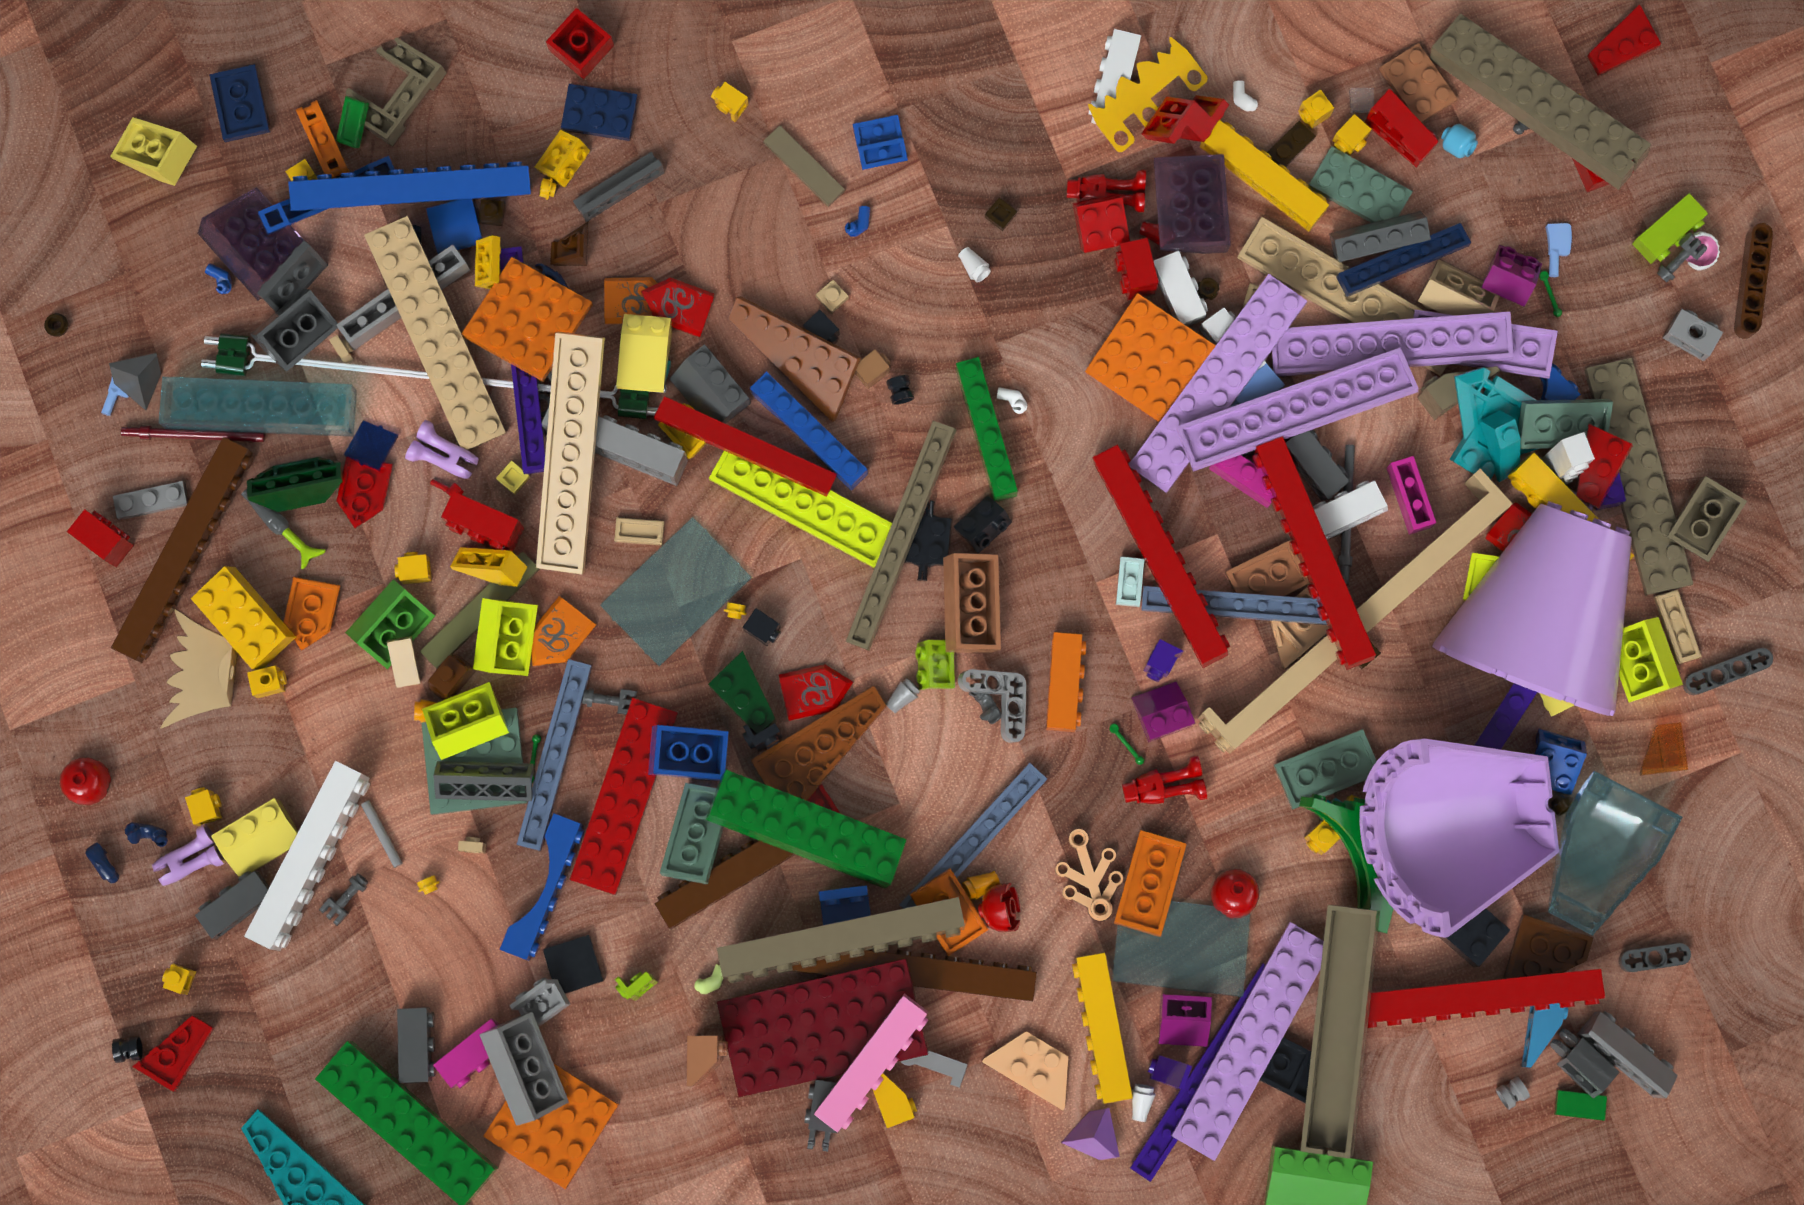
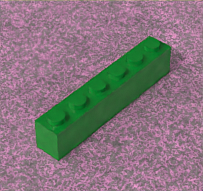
[956,357,1018,502]

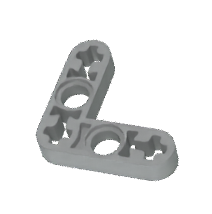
[958,669,1026,743]

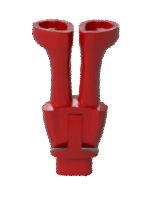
[1067,170,1146,213]
[1122,755,1208,804]

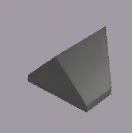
[109,353,161,410]

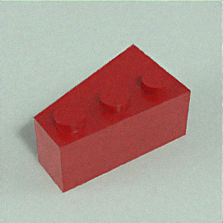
[1364,88,1439,168]

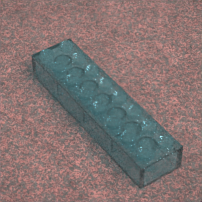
[159,377,357,437]

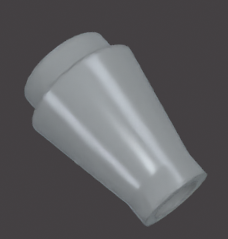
[886,678,920,714]

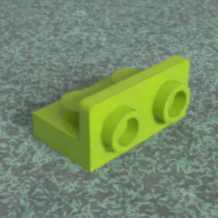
[915,640,955,690]
[615,972,658,1001]

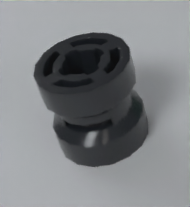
[886,375,915,405]
[112,1036,143,1063]

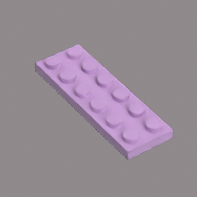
[1413,310,1558,379]

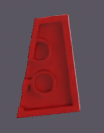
[1587,4,1661,76]
[1576,424,1633,509]
[132,1016,215,1092]

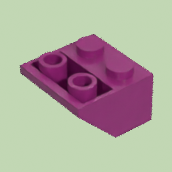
[1481,245,1542,307]
[1158,994,1212,1047]

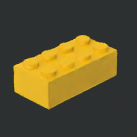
[191,566,296,669]

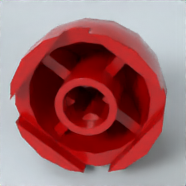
[60,757,111,805]
[1211,869,1259,918]
[978,883,1021,932]

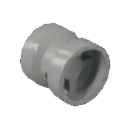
[1496,1076,1530,1110]

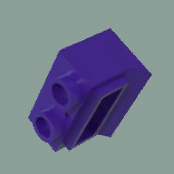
[1143,639,1184,682]

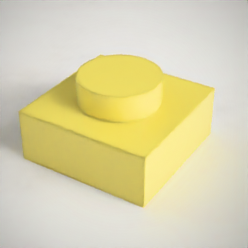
[496,461,530,495]

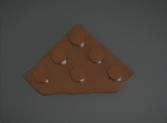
[1503,915,1594,979]

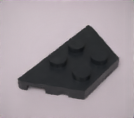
[1259,1037,1311,1104]

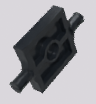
[904,500,952,581]

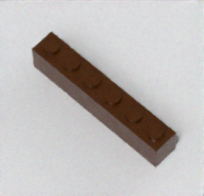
[654,840,795,929]

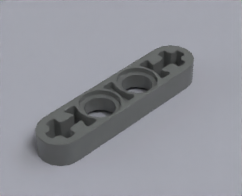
[1683,648,1773,696]

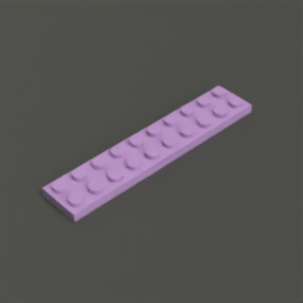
[1129,274,1307,494]
[1272,312,1514,376]
[1176,347,1419,471]
[1171,922,1324,1161]

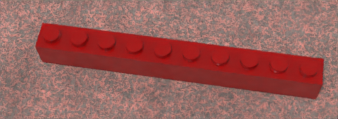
[1253,436,1376,670]
[1092,444,1230,668]
[1367,969,1605,1028]

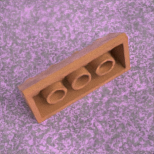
[687,1036,728,1087]

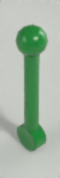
[1539,271,1562,317]
[1109,724,1145,765]
[530,734,541,783]

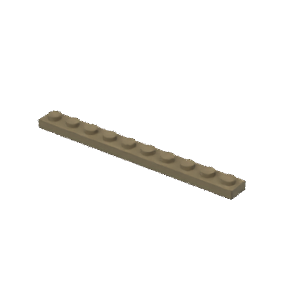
[846,421,956,651]

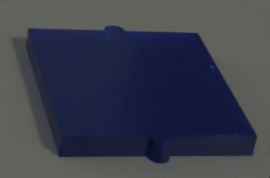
[344,420,398,471]

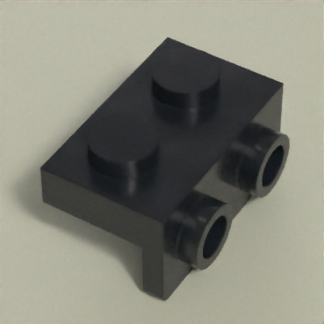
[953,495,1012,553]
[742,723,782,752]

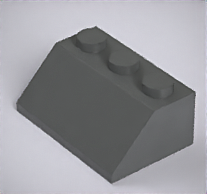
[250,289,338,372]
[670,344,750,424]

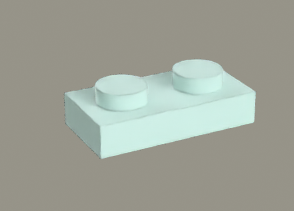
[1116,557,1144,607]

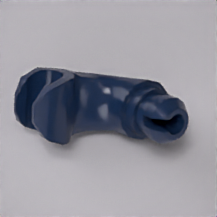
[535,263,568,288]
[125,822,168,847]
[85,842,119,883]

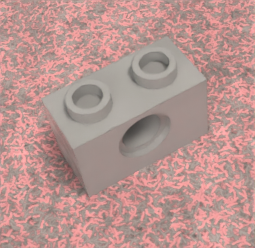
[1663,309,1723,361]

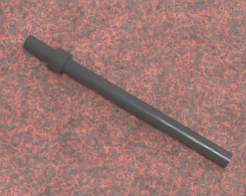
[1338,445,1355,586]

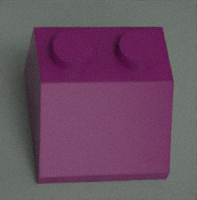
[1131,682,1195,743]

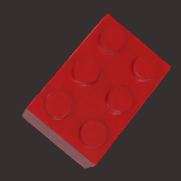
[441,491,524,552]

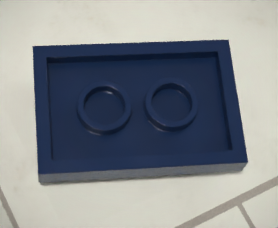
[209,64,270,143]
[561,84,638,141]

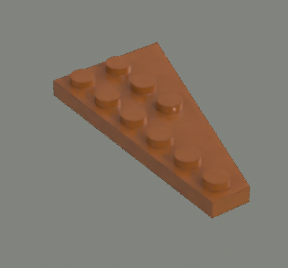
[729,296,861,422]
[751,686,886,801]

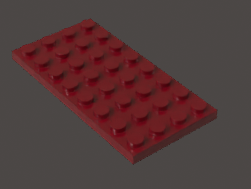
[717,958,929,1097]

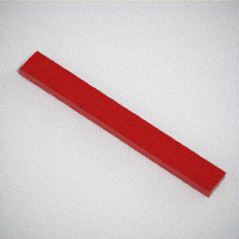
[654,396,837,497]

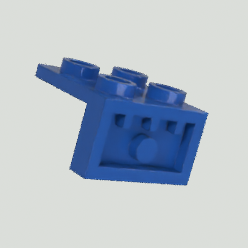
[1534,729,1587,795]
[819,885,871,925]

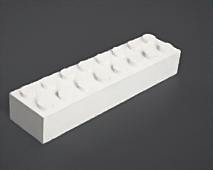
[244,761,370,951]

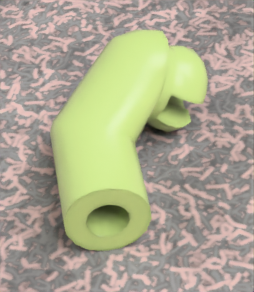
[694,964,723,994]

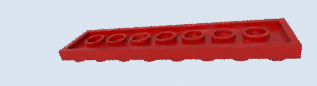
[570,698,678,895]

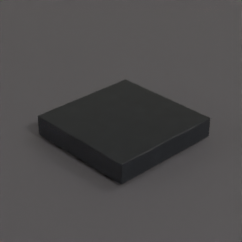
[543,935,604,994]

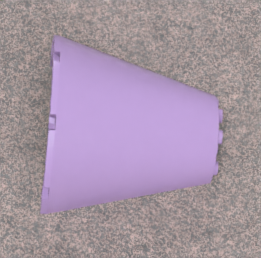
[1432,501,1632,716]
[1360,738,1559,938]

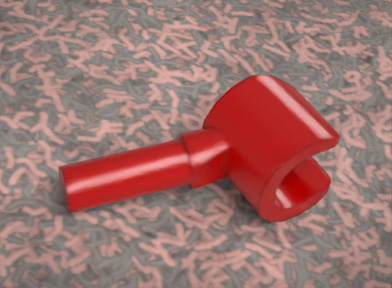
[430,479,464,496]

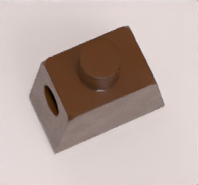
[428,654,477,700]

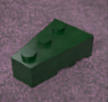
[708,651,777,734]

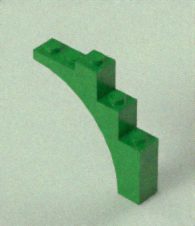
[1299,794,1393,934]

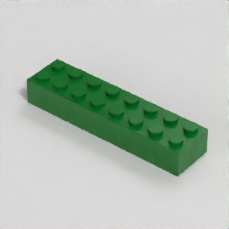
[705,770,907,889]
[315,1041,498,1205]

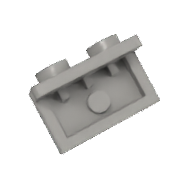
[510,978,570,1027]

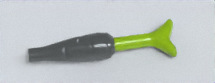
[241,489,326,569]

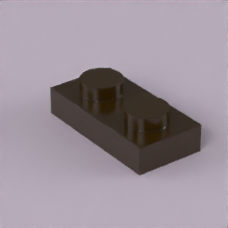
[1267,121,1316,167]

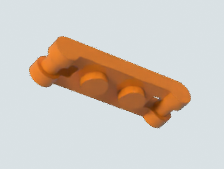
[296,100,350,179]

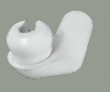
[1233,81,1258,112]
[997,387,1027,414]

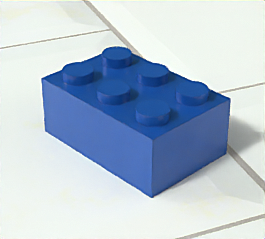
[648,725,729,781]

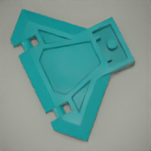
[1449,367,1537,480]

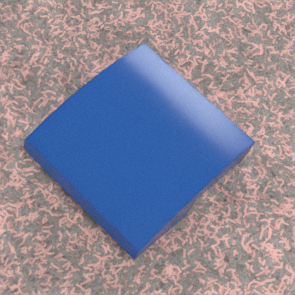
[852,115,908,170]
[426,199,482,254]

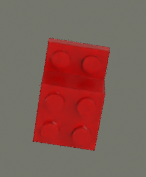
[1141,95,1229,144]

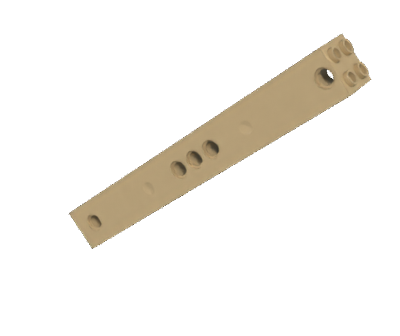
[1198,469,1513,754]

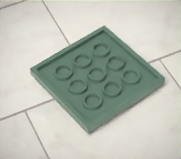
[421,708,528,815]

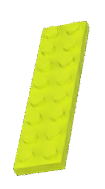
[709,451,892,568]

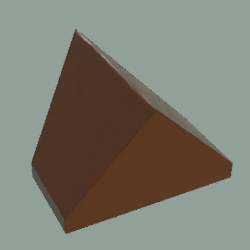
[550,221,589,266]

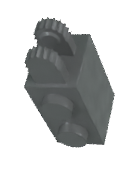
[1550,1028,1620,1098]
[804,1080,837,1152]

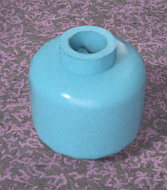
[1441,124,1478,158]

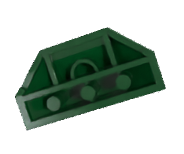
[247,457,343,512]

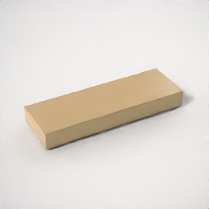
[1653,589,1702,665]

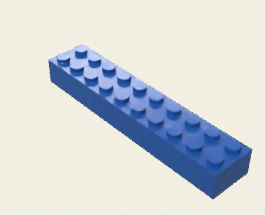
[288,161,531,211]

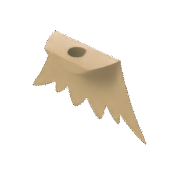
[160,609,237,728]

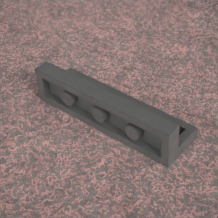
[573,152,664,222]
[433,761,534,801]

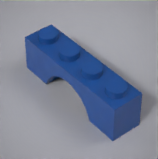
[1540,363,1581,400]

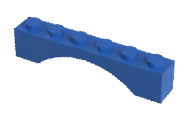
[258,156,395,235]
[750,371,868,491]
[500,813,585,961]

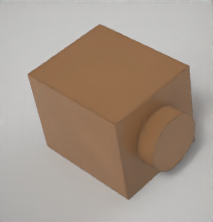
[855,350,891,389]

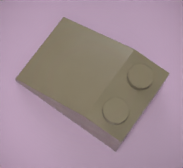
[1418,366,1500,421]
[1667,476,1747,562]

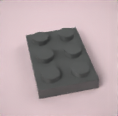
[257,241,328,312]

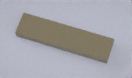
[763,126,845,207]

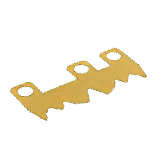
[1088,37,1208,152]

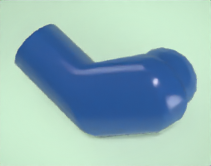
[845,206,870,237]
[205,263,232,294]

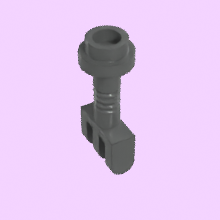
[1657,232,1707,282]
[582,688,637,715]
[319,873,368,926]

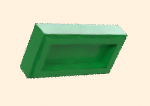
[336,96,369,148]
[1554,1090,1607,1121]

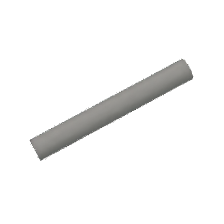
[361,800,403,868]

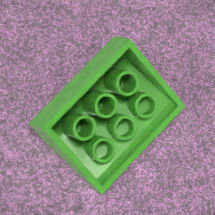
[1264,1146,1373,1205]

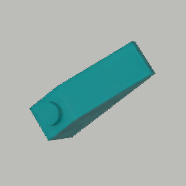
[1480,410,1521,482]

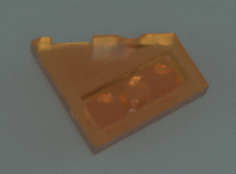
[1640,722,1688,776]

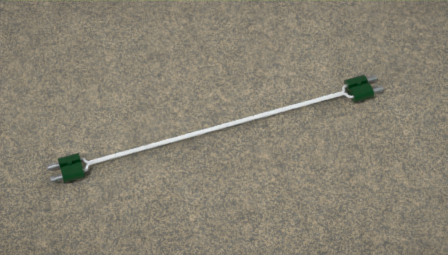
[201,333,667,419]

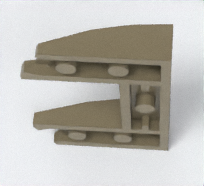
[342,38,447,146]

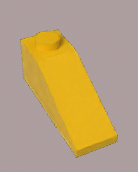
[450,547,527,587]
[873,1073,917,1128]

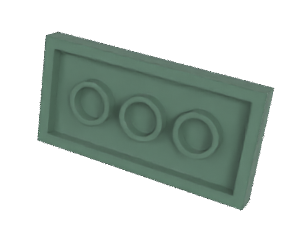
[1308,146,1413,223]
[1518,399,1613,449]
[1273,729,1377,810]
[660,783,724,884]

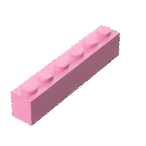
[814,994,928,1133]

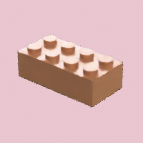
[943,553,1001,653]

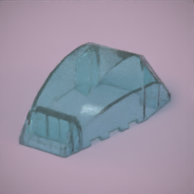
[1547,771,1683,936]

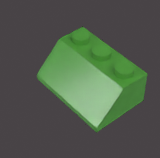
[345,579,435,670]

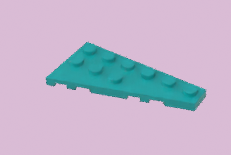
[241,1109,366,1205]

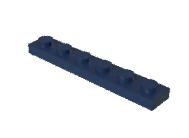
[1336,223,1471,297]

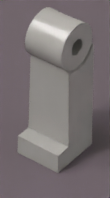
[900,1050,968,1088]

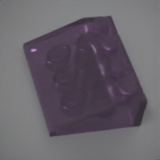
[1153,154,1231,254]
[197,187,305,301]

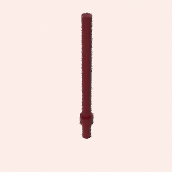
[121,425,265,442]

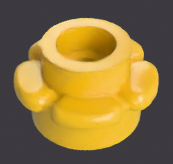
[539,177,556,200]
[723,602,747,619]
[417,875,440,895]

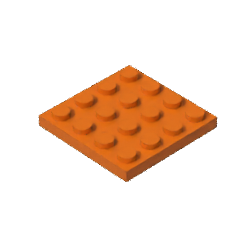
[462,257,593,382]
[1085,293,1216,422]
[483,1063,619,1189]

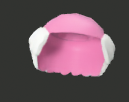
[1686,231,1720,270]

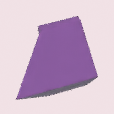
[1061,1108,1120,1160]

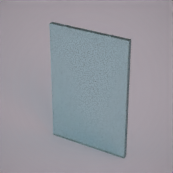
[600,517,752,666]
[1112,895,1250,997]

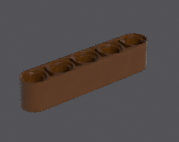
[1734,223,1773,339]

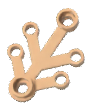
[1055,829,1123,921]

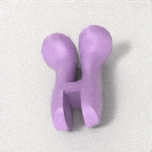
[405,420,479,479]
[152,824,226,886]

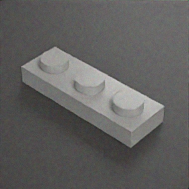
[113,481,188,520]

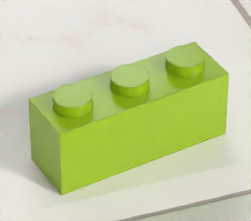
[1632,193,1708,264]

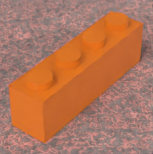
[1046,632,1086,732]

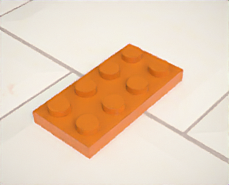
[1114,830,1187,937]

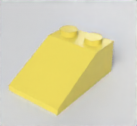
[110,117,197,186]
[616,314,672,393]

